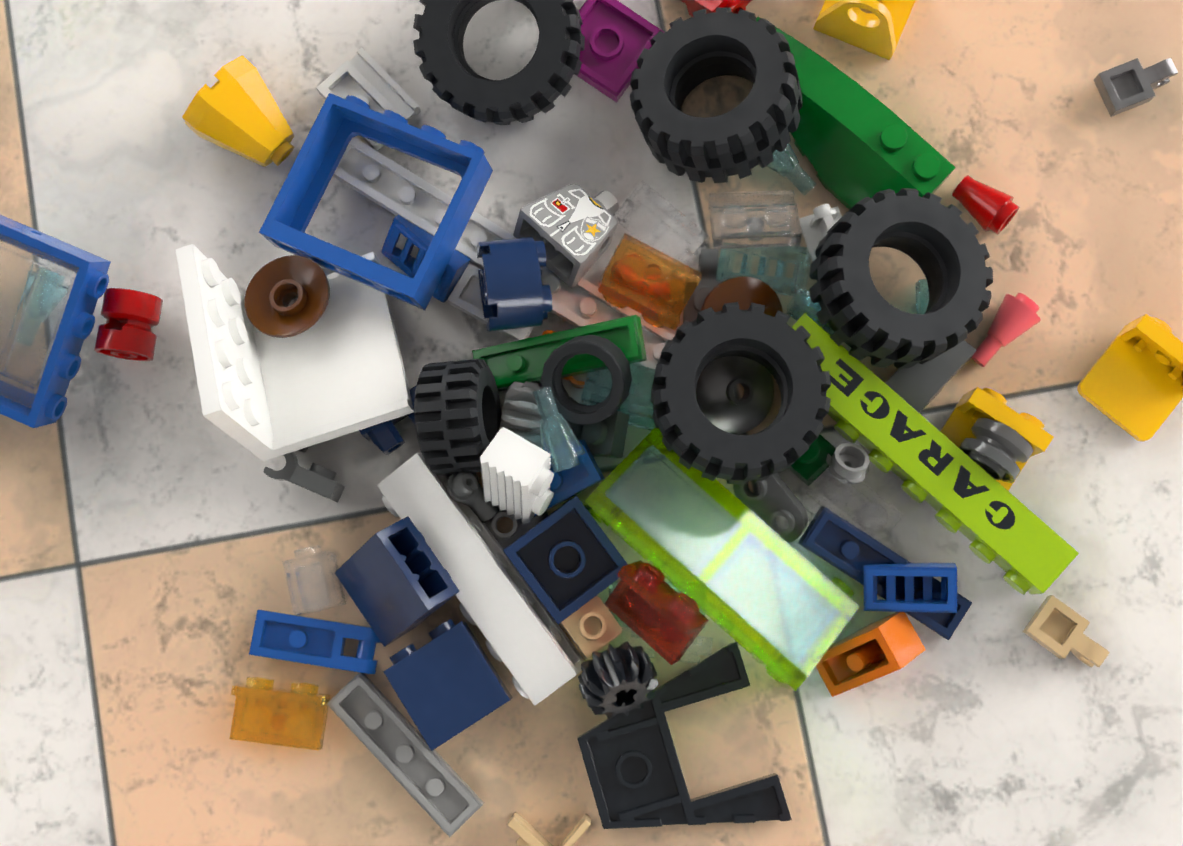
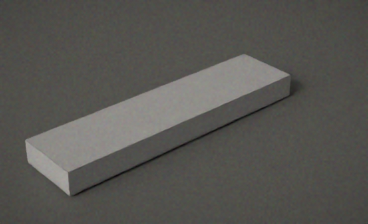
[327,673,484,837]

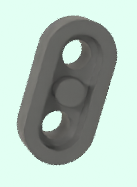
[733,473,808,544]

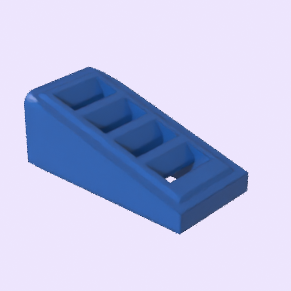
[381,215,471,303]
[863,563,957,613]

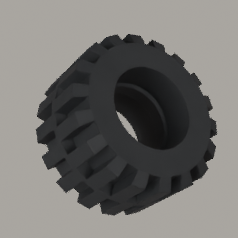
[414,359,502,475]

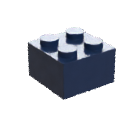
[503,495,631,624]

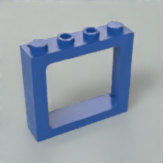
[259,93,493,310]

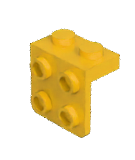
[1077,314,1183,442]
[940,387,1054,491]

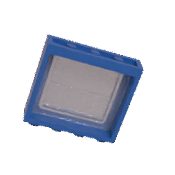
[0,215,111,428]

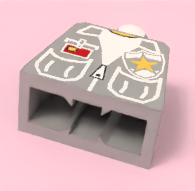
[513,184,619,289]

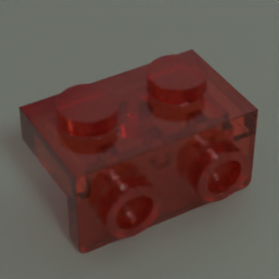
[604,560,709,665]

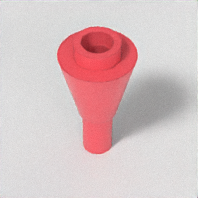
[972,293,1041,367]

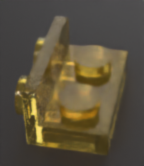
[229,677,330,750]

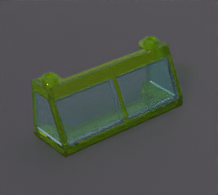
[584,427,860,691]

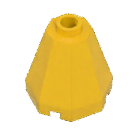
[182,55,294,167]

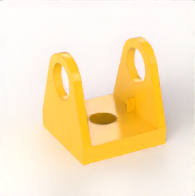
[813,0,916,60]

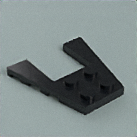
[577,642,792,829]

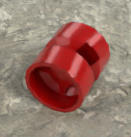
[94,288,163,361]

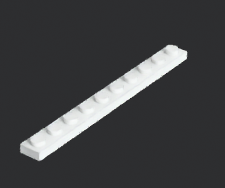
[333,137,675,376]

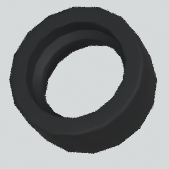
[541,335,632,425]

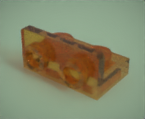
[598,233,702,330]

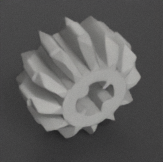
[499,381,551,449]

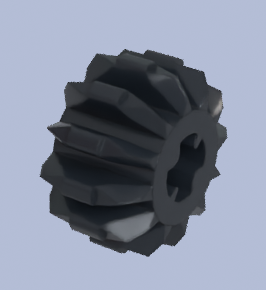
[578,641,659,719]

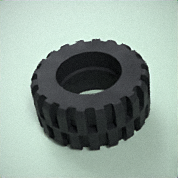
[413,0,585,125]
[630,7,802,183]
[809,188,993,369]
[651,302,831,485]

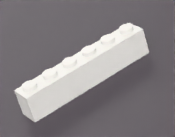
[377,452,585,706]

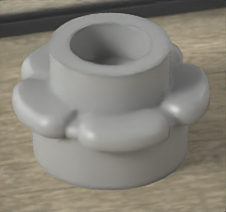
[826,443,869,485]

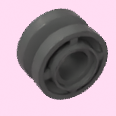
[959,417,1033,483]

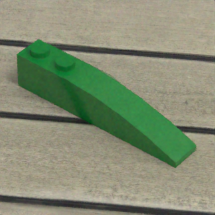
[753,16,956,210]

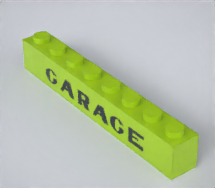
[791,313,1079,595]

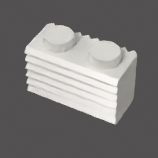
[480,427,554,524]

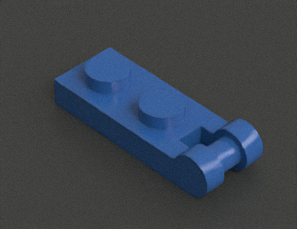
[249,610,381,674]

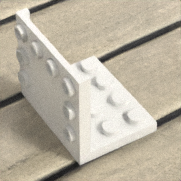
[176,244,414,461]

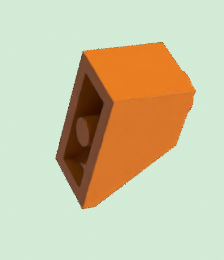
[811,612,926,697]

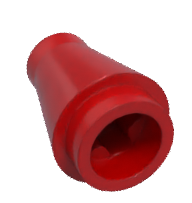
[952,175,1019,235]

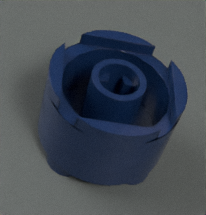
[477,237,552,332]

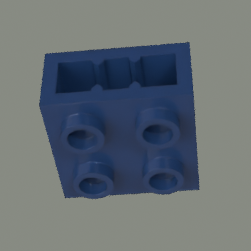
[335,516,460,647]
[383,619,513,751]

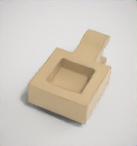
[1022,595,1110,667]

